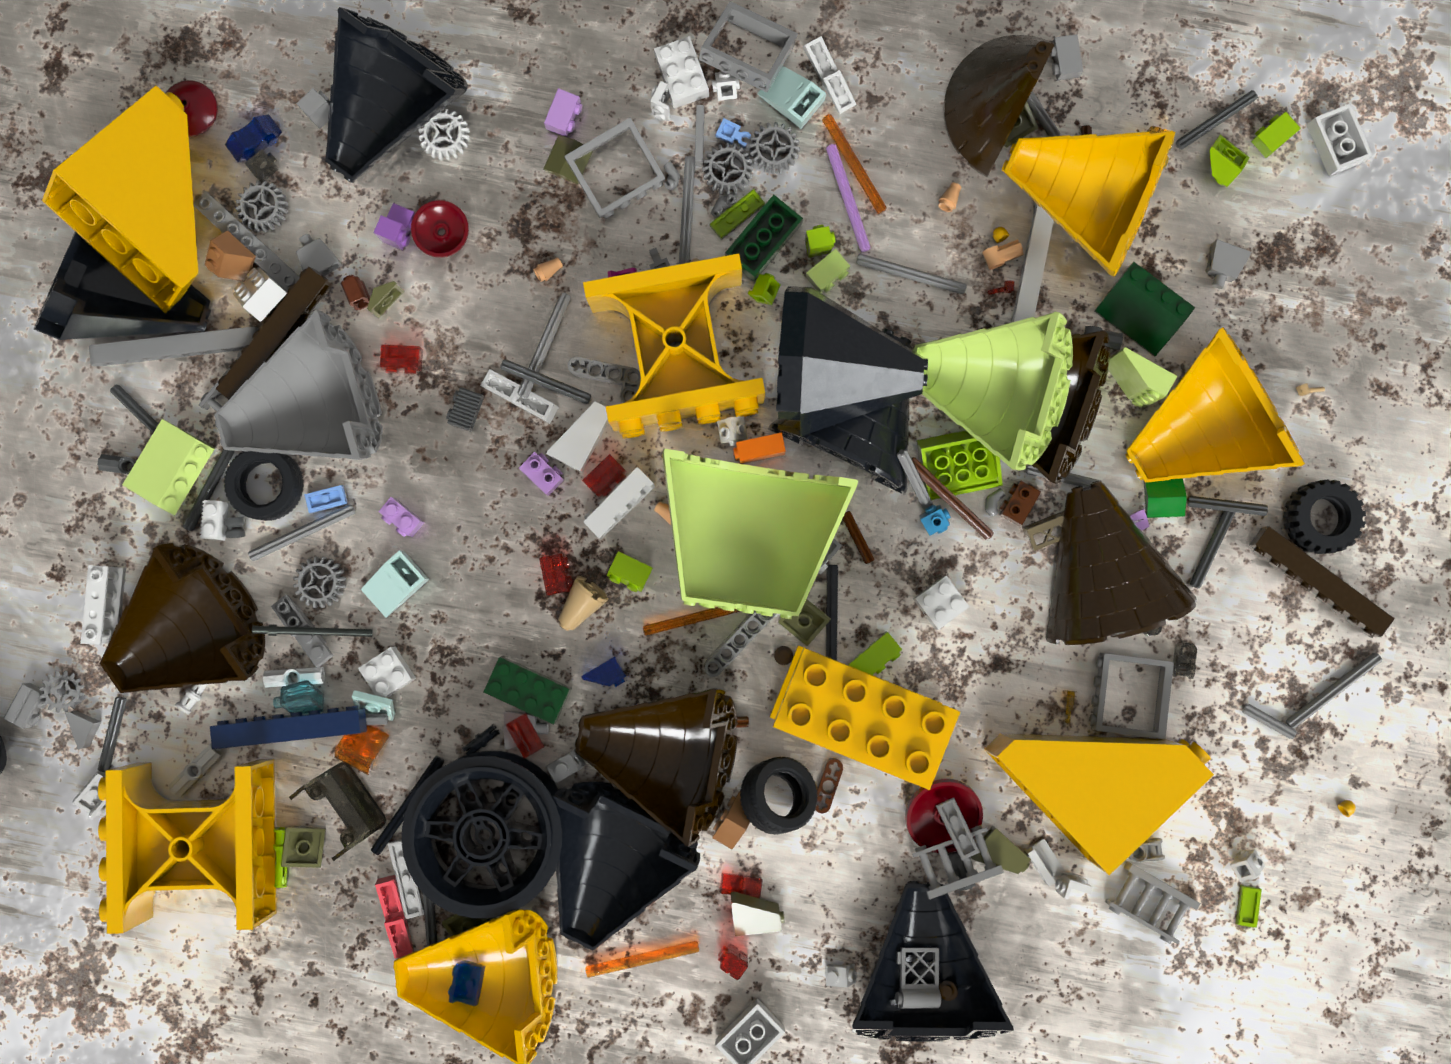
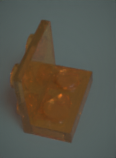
[334,725,389,775]

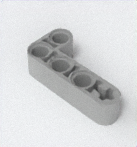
[568,357,641,403]

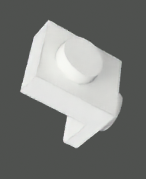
[825,963,857,987]

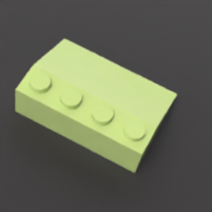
[1108,347,1177,408]
[122,419,215,516]

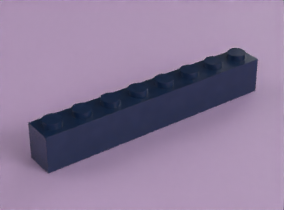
[210,705,367,750]

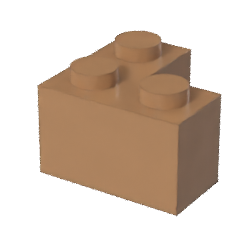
[712,791,750,850]

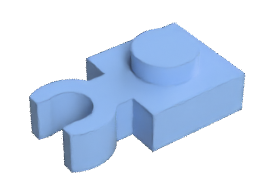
[715,118,751,148]

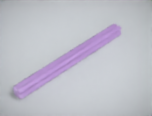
[826,144,870,252]

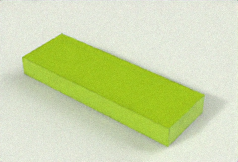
[709,189,765,240]

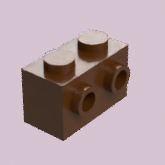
[999,481,1041,526]

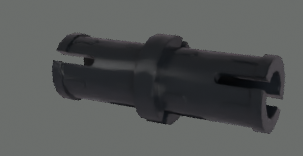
[462,724,500,756]

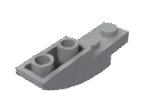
[271,595,334,668]

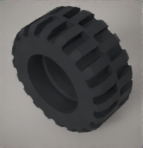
[1283,479,1366,554]

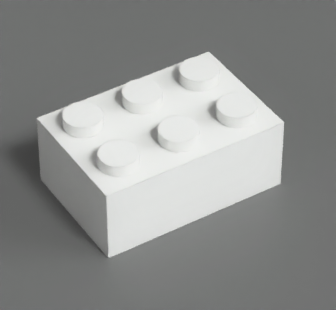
[654,36,709,109]
[1307,104,1373,176]
[233,266,287,322]
[715,998,785,1064]

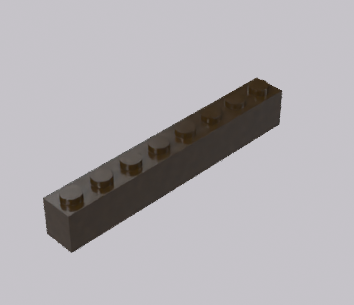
[216,267,333,400]
[1249,526,1395,638]

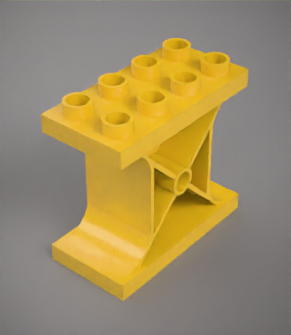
[583,254,765,439]
[769,645,960,790]
[98,759,277,934]

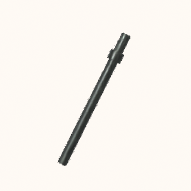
[252,624,373,637]

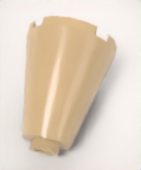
[558,576,608,631]

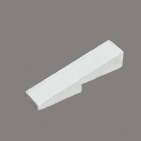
[803,36,856,114]
[480,369,559,424]

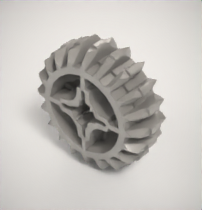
[749,122,800,174]
[702,143,754,195]
[235,181,288,232]
[293,556,346,608]

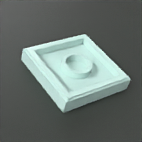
[352,690,395,721]

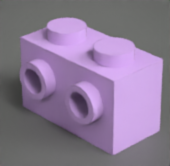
[544,88,582,137]
[519,452,564,496]
[379,497,425,537]

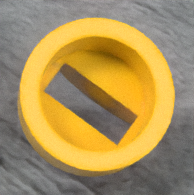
[993,227,1010,243]
[1337,800,1356,817]

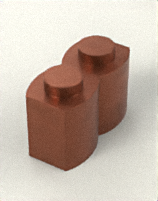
[341,275,370,310]

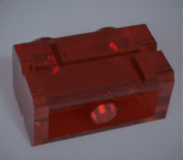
[380,345,423,375]
[582,454,627,498]
[539,553,573,596]
[718,944,748,980]

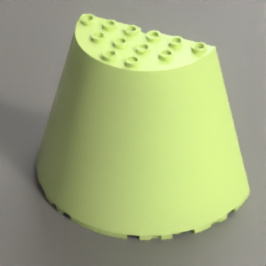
[662,449,858,619]

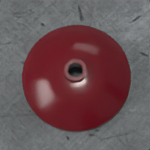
[165,80,218,137]
[411,200,469,258]

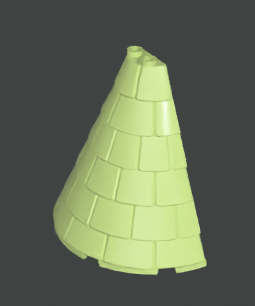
[913,312,1073,471]

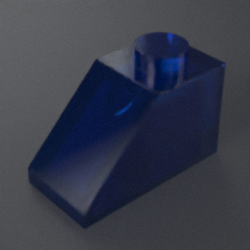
[581,656,627,687]

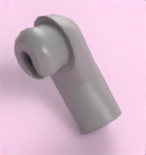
[663,161,680,190]
[711,194,736,217]
[985,488,1006,516]

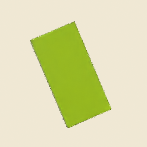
[1235,885,1262,928]

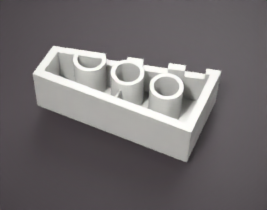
[584,467,655,539]

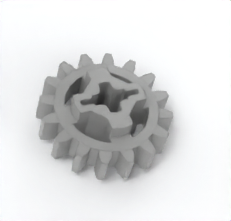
[39,671,84,713]

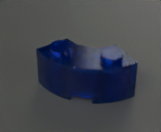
[225,114,282,162]

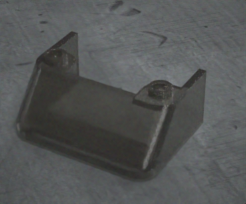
[289,762,386,861]

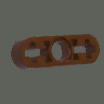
[816,758,843,814]

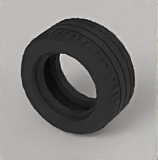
[224,451,304,521]
[740,756,818,835]

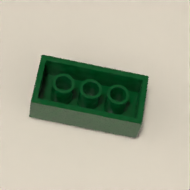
[725,194,803,281]
[483,656,572,725]

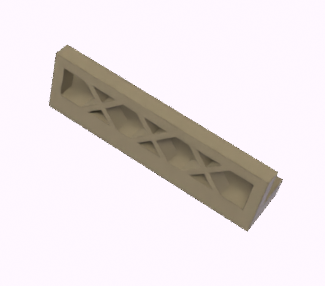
[1022,511,1064,551]

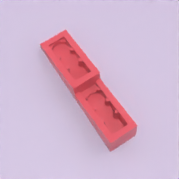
[375,875,414,959]

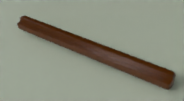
[911,457,994,540]

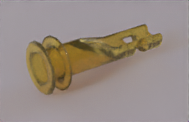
[1065,690,1077,723]

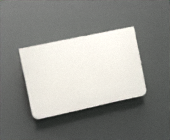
[1024,839,1065,887]

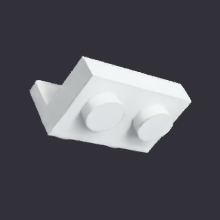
[650,81,671,121]
[73,771,106,819]
[1055,873,1093,899]

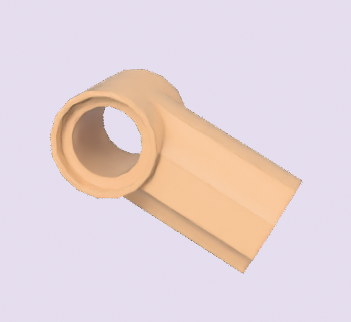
[982,239,1024,270]

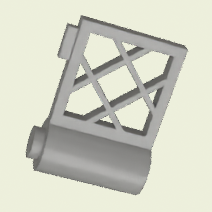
[895,947,941,1008]

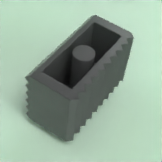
[446,387,484,432]

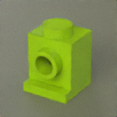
[748,273,781,305]

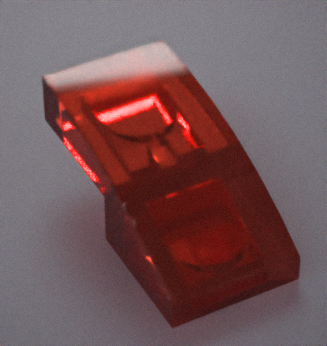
[719,873,763,898]

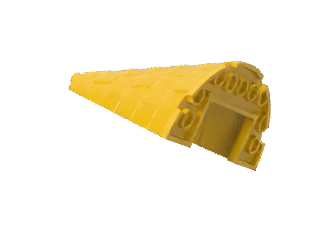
[1002,131,1176,276]
[1125,327,1305,483]
[393,909,557,1064]

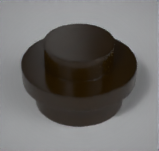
[774,646,793,665]
[939,980,958,1001]

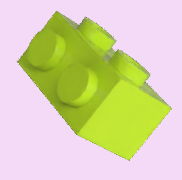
[1251,112,1301,158]
[805,225,835,258]
[607,551,653,592]

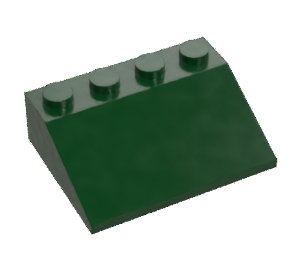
[1094,262,1195,357]

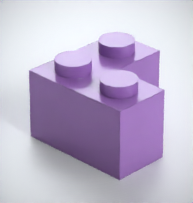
[373,203,415,251]

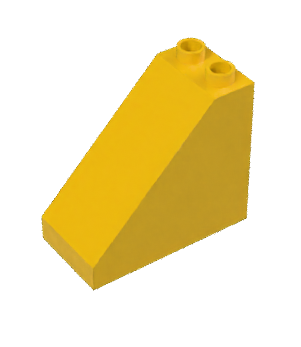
[42,85,198,313]
[984,733,1214,875]

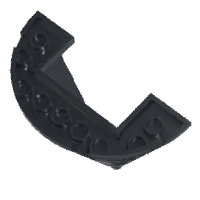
[325,7,468,183]
[768,328,912,495]
[552,781,700,951]
[852,881,1014,1042]

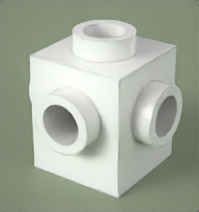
[712,71,740,101]
[717,416,748,446]
[1230,849,1265,882]

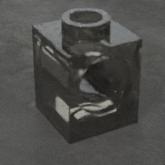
[245,149,279,183]

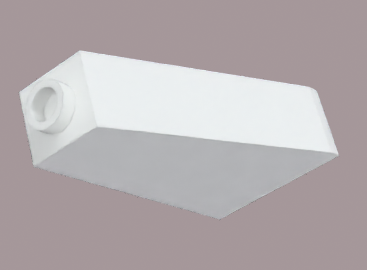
[546,401,611,473]

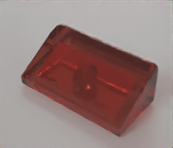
[506,713,544,758]

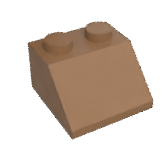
[204,231,256,281]

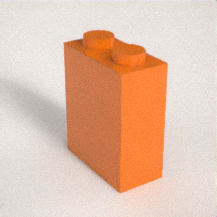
[733,432,786,464]

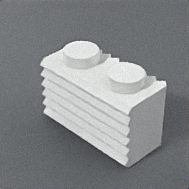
[199,500,229,541]

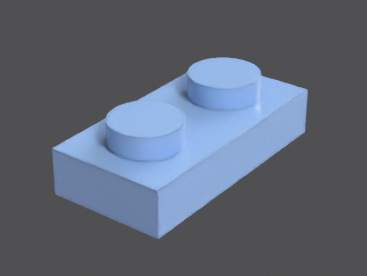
[304,485,348,513]

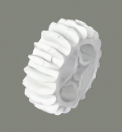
[418,109,470,161]

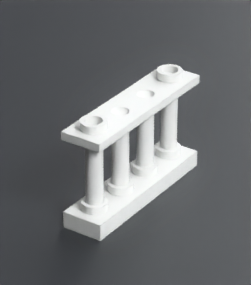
[80,565,126,645]

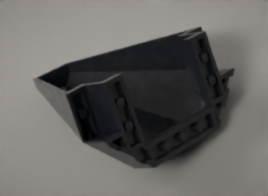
[34,232,211,340]
[776,286,928,436]

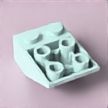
[757,66,826,129]
[361,550,429,618]

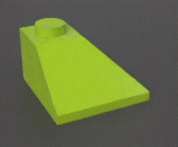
[1210,135,1250,187]

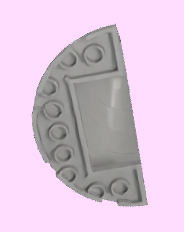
[214,310,383,460]

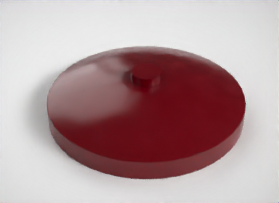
[905,779,983,853]

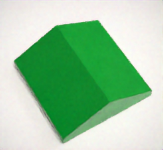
[1144,478,1187,518]

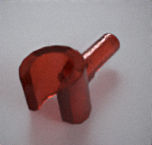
[988,280,1015,295]

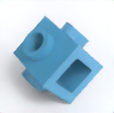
[920,504,951,536]

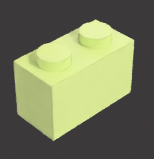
[805,249,850,293]

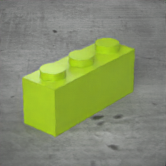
[848,631,902,675]

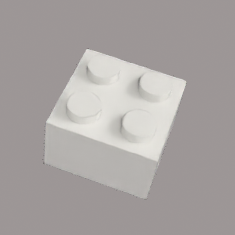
[913,576,969,630]
[358,646,416,698]

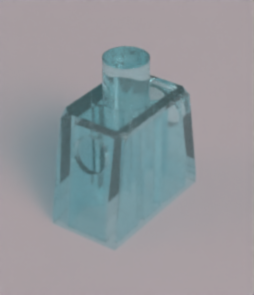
[273,680,324,714]

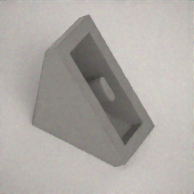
[65,711,101,750]

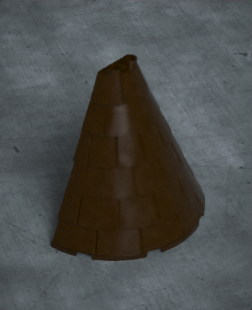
[944,35,1054,177]
[1032,330,1110,484]
[1046,480,1197,645]
[99,543,265,693]
[575,688,738,847]

